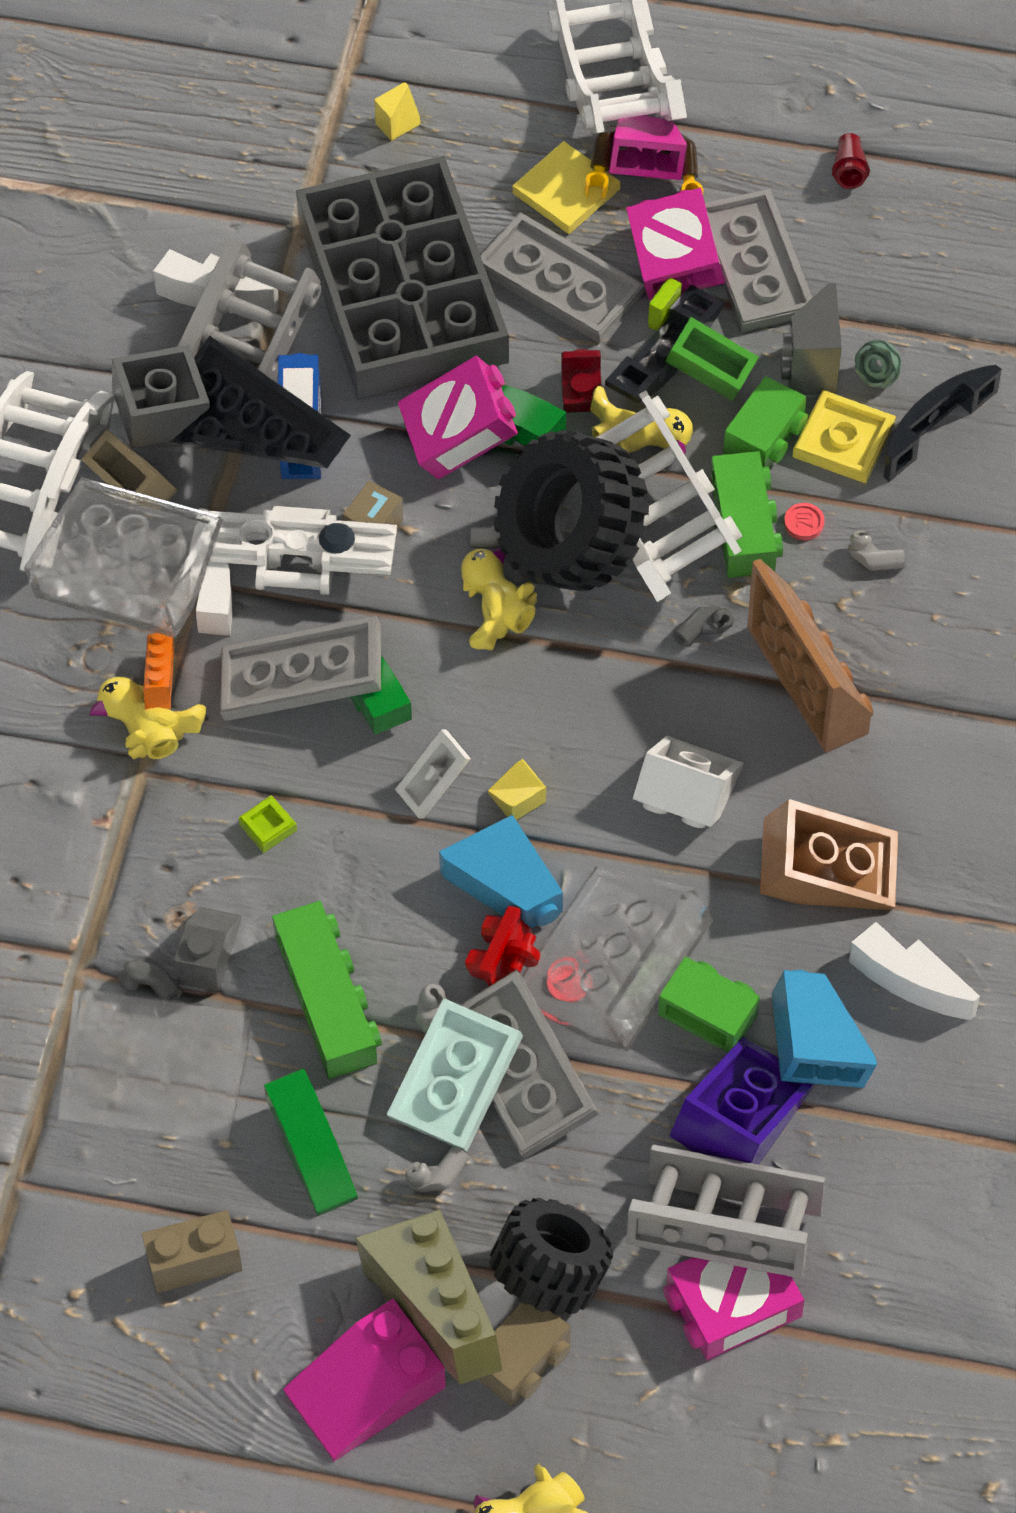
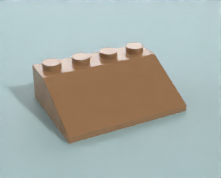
[747,559,873,753]

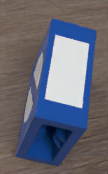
[278,353,322,479]

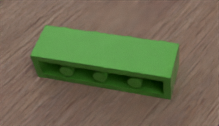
[272,900,382,1079]

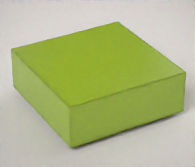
[648,278,682,331]
[238,795,297,853]

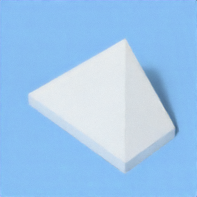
[395,730,471,819]

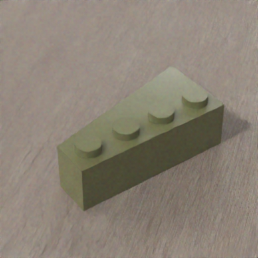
[356,1210,502,1385]

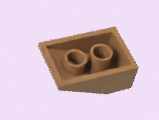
[760,799,898,910]

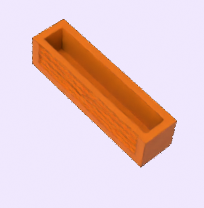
[143,632,174,710]

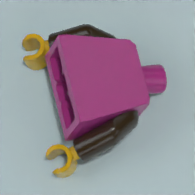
[584,115,704,200]

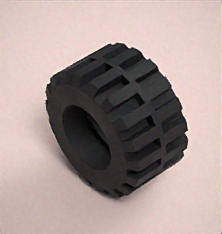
[489,1198,613,1315]

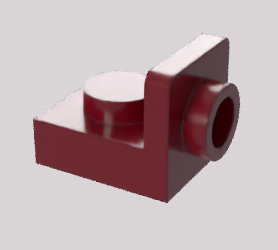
[561,349,602,413]

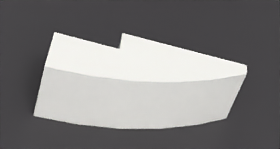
[153,249,279,313]
[186,508,233,636]
[849,922,980,1021]

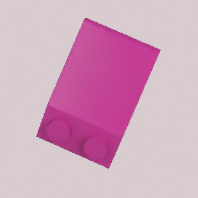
[283,1299,446,1462]

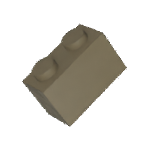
[81,430,178,520]
[141,1210,242,1294]
[477,1302,571,1407]

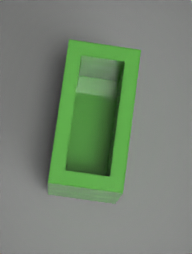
[665,317,759,401]
[723,376,808,467]
[658,956,760,1052]

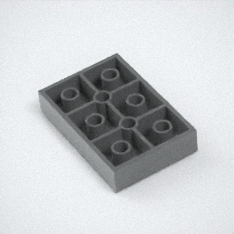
[296,156,509,399]

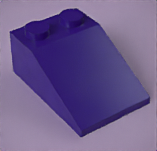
[669,1037,815,1165]

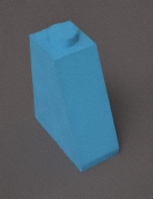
[439,815,563,928]
[771,970,877,1088]

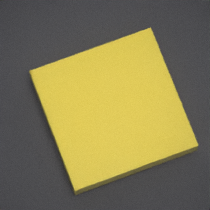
[513,141,620,234]
[792,390,896,484]

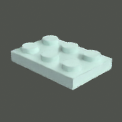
[387,998,523,1153]

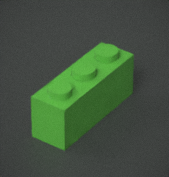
[711,451,783,578]

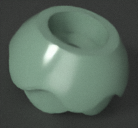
[855,340,902,388]

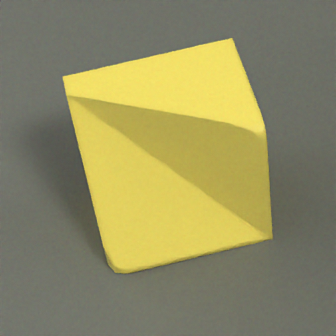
[374,82,421,141]
[488,759,546,820]

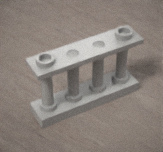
[177,236,321,381]
[626,1144,826,1279]

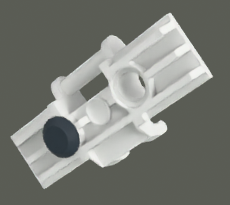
[196,506,397,595]

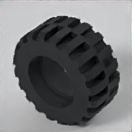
[494,430,649,591]

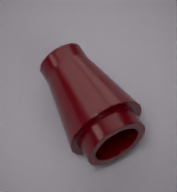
[832,133,870,189]

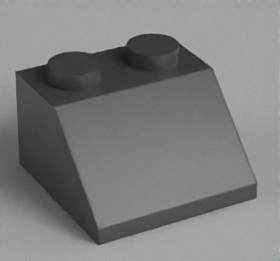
[781,283,842,395]
[112,345,210,448]

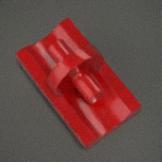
[465,906,541,987]

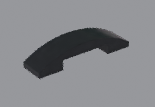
[605,284,724,403]
[883,364,1002,482]

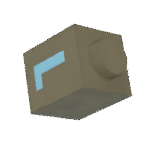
[343,480,404,528]

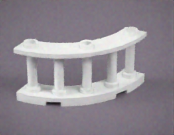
[548,0,687,134]
[0,371,115,574]
[577,390,743,602]

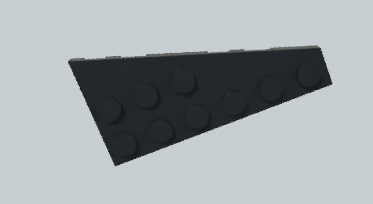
[170,336,351,469]

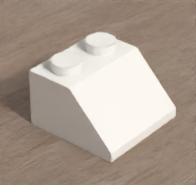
[633,736,743,828]

